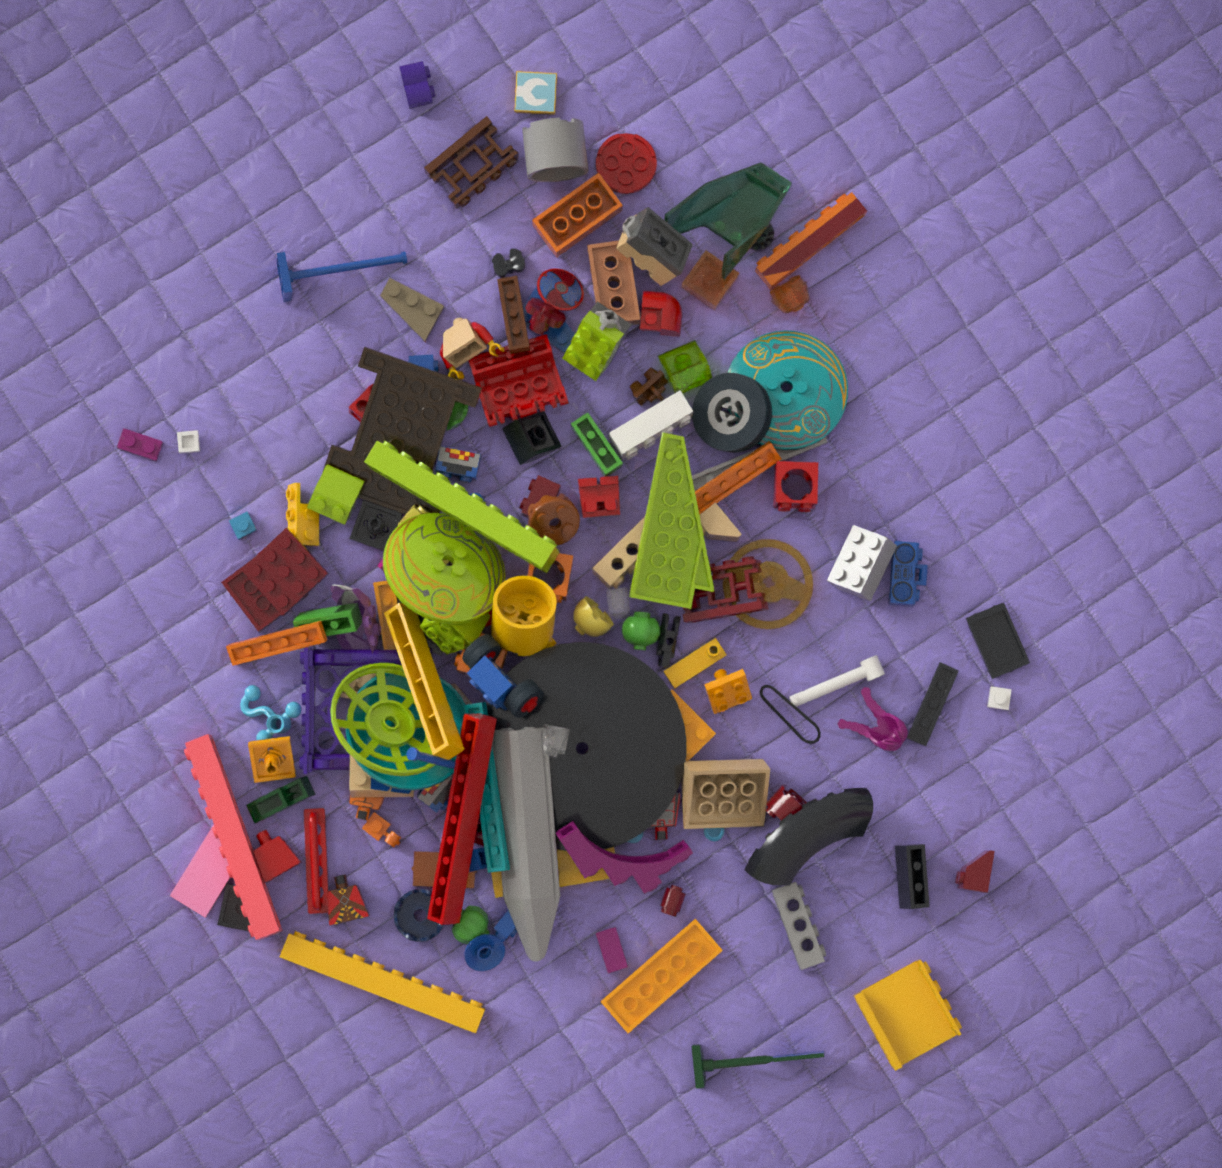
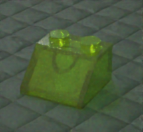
[658,340,713,394]

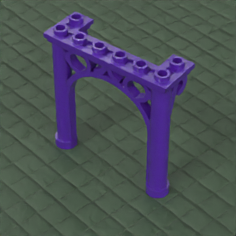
[299,647,432,774]

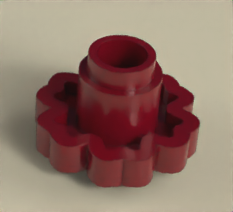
[525,298,566,335]

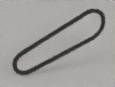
[760,685,821,744]

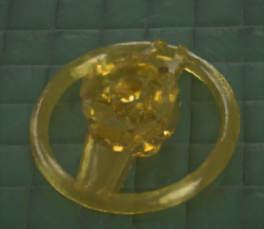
[723,539,813,629]

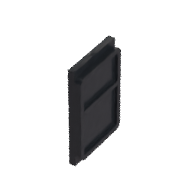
[965,602,1030,679]

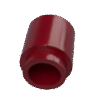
[660,885,686,917]

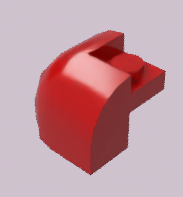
[640,291,682,337]

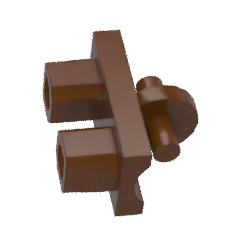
[630,367,668,406]

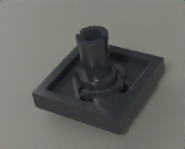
[349,500,403,551]

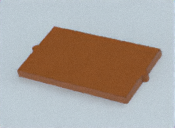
[411,851,477,888]

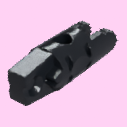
[656,613,681,668]

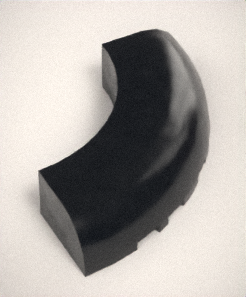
[744,788,874,886]

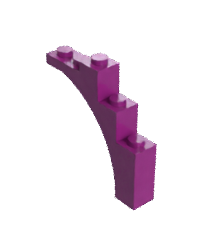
[555,821,693,894]

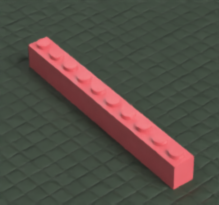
[184,734,283,940]

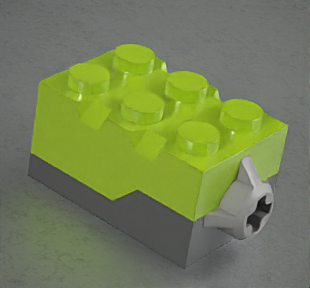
[562,301,632,381]

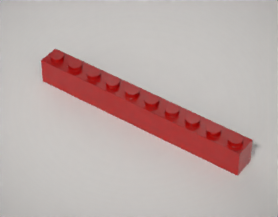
[427,713,497,925]

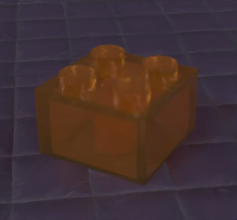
[682,250,740,311]

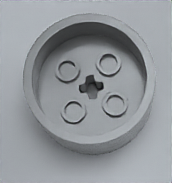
[522,118,589,182]

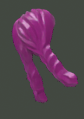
[837,687,908,751]

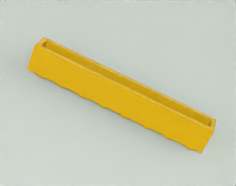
[384,602,464,760]

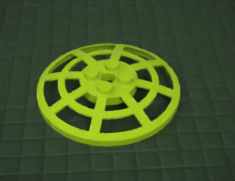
[330,663,453,776]

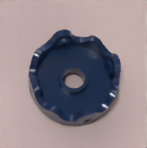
[394,889,444,942]

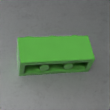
[571,412,623,477]
[293,603,363,636]

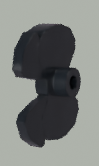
[492,249,525,278]

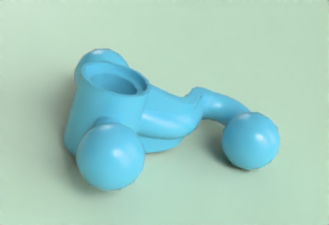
[240,685,302,740]

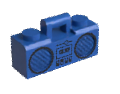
[888,541,928,607]

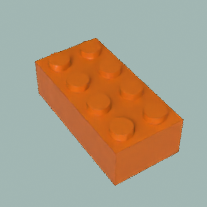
[532,173,623,258]

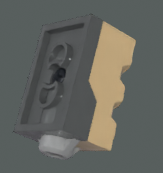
[616,207,693,286]

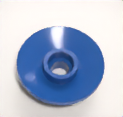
[464,934,505,971]

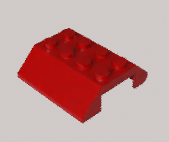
[469,334,569,427]

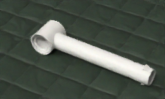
[789,655,885,707]

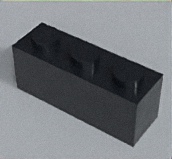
[895,844,930,909]

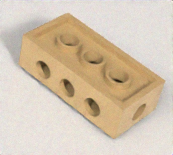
[592,517,645,590]

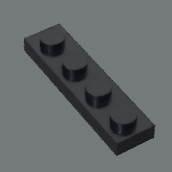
[907,662,959,747]

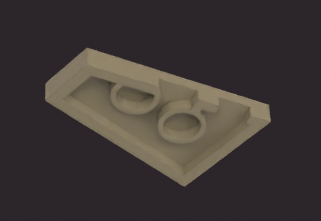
[380,278,444,342]

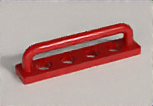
[304,808,328,914]

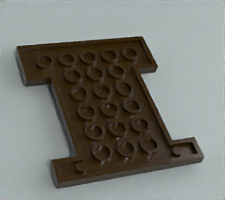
[322,347,482,514]

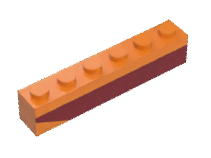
[755,192,867,290]

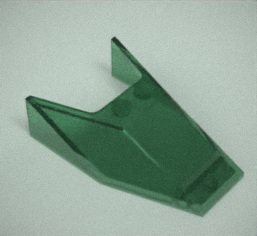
[664,162,792,280]

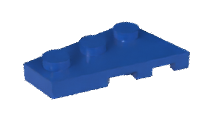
[523,286,575,354]

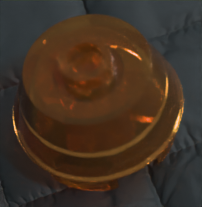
[769,275,810,314]

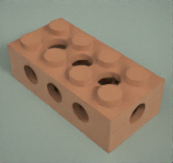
[587,240,640,325]

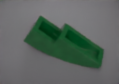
[246,776,316,824]

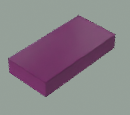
[596,927,628,973]

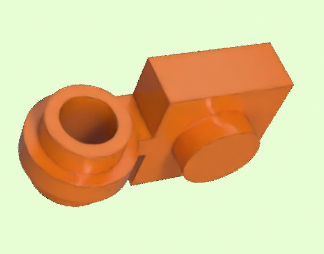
[362,812,401,848]

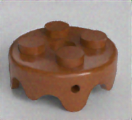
[527,493,580,546]

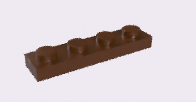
[497,275,530,354]

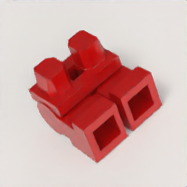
[578,476,620,518]

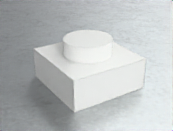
[177,430,200,454]
[987,686,1012,710]

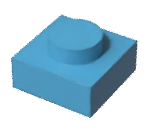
[229,512,257,540]

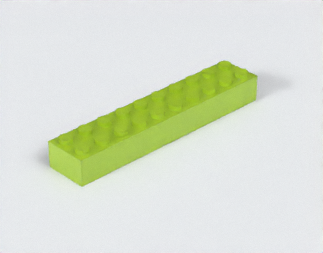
[364,441,560,574]

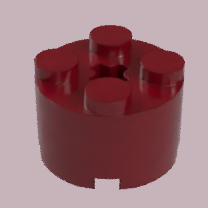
[766,784,807,821]

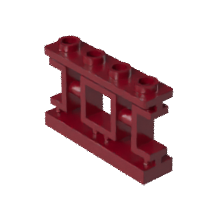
[683,556,769,623]

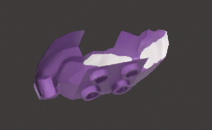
[331,584,381,654]

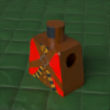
[327,874,370,925]

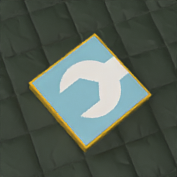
[514,71,557,115]

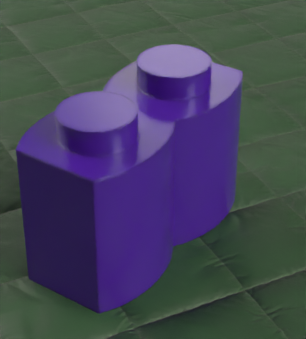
[399,61,436,109]

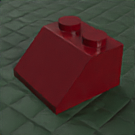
[955,850,995,893]

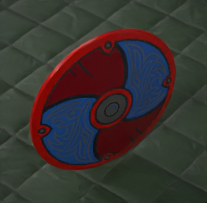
[537,268,584,311]

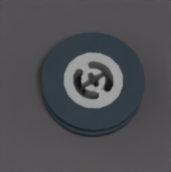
[692,373,772,453]

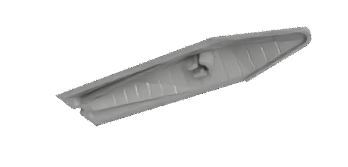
[492,727,561,961]

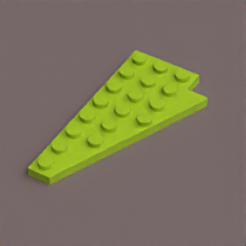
[629,432,714,609]

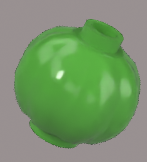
[622,612,660,650]
[452,905,490,944]

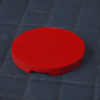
[596,133,657,194]

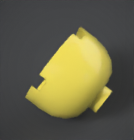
[573,596,614,637]

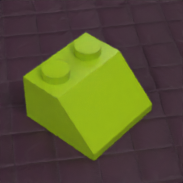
[307,464,365,525]

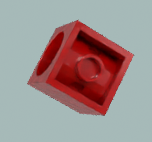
[773,461,819,512]

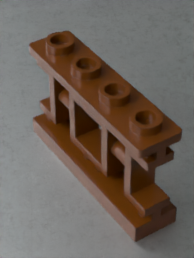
[424,116,519,209]

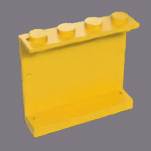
[853,959,962,1071]

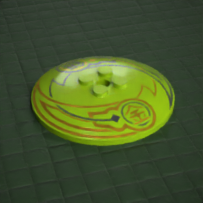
[383,513,506,624]

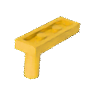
[663,638,727,689]

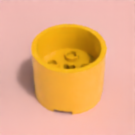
[491,576,557,656]

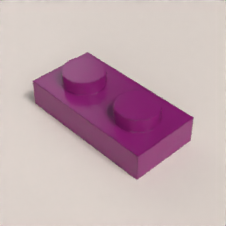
[117,428,163,462]

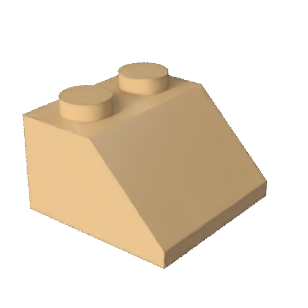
[700,502,742,542]

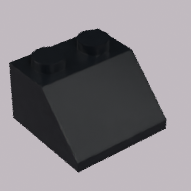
[502,411,562,465]

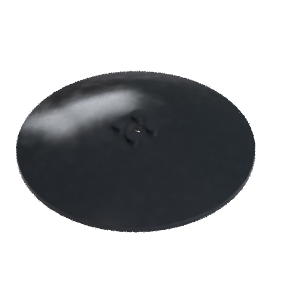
[486,642,686,851]

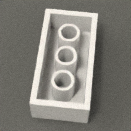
[609,391,693,460]

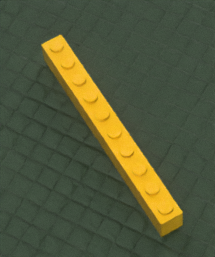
[279,931,485,1033]

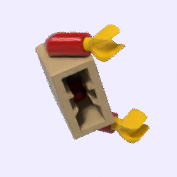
[440,318,504,380]

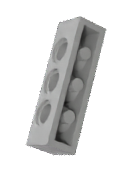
[771,882,827,970]

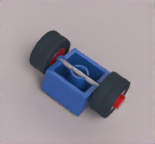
[462,634,544,718]

